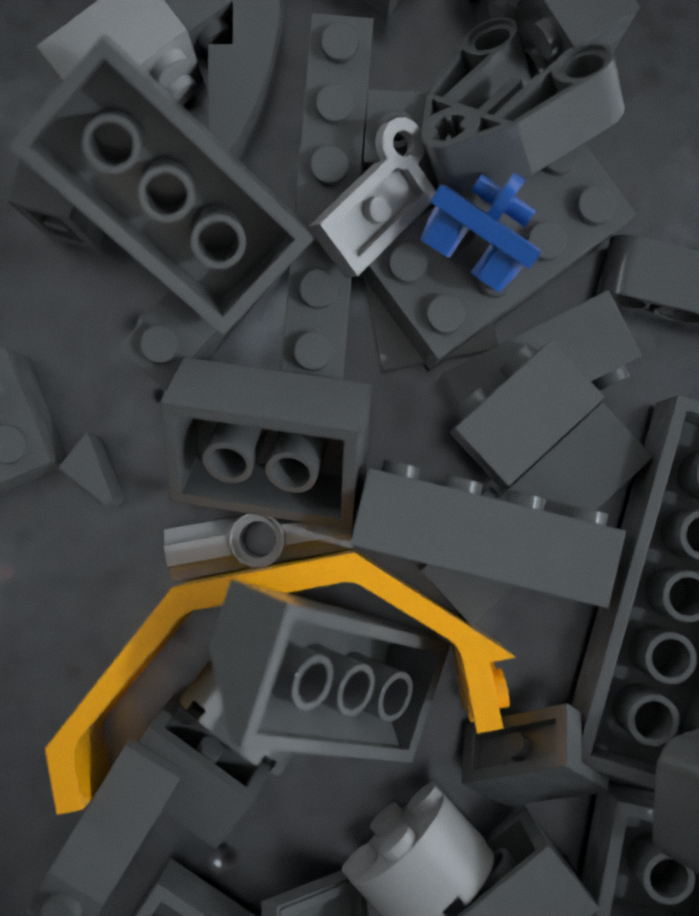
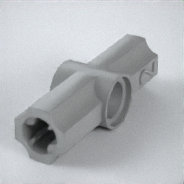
[163,514,354,582]

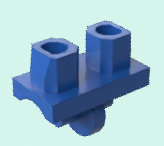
[421,172,542,292]

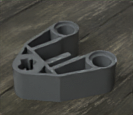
[421,17,625,196]

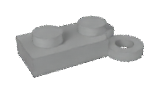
[308,117,436,278]

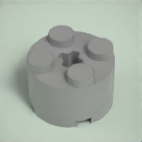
[342,782,495,916]

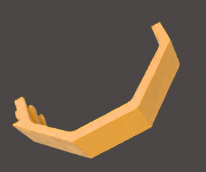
[45,548,516,815]

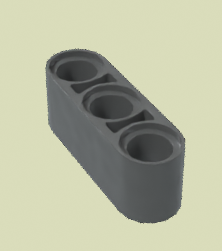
[596,234,699,327]

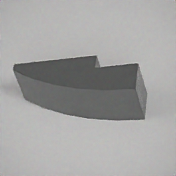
[208,0,285,161]

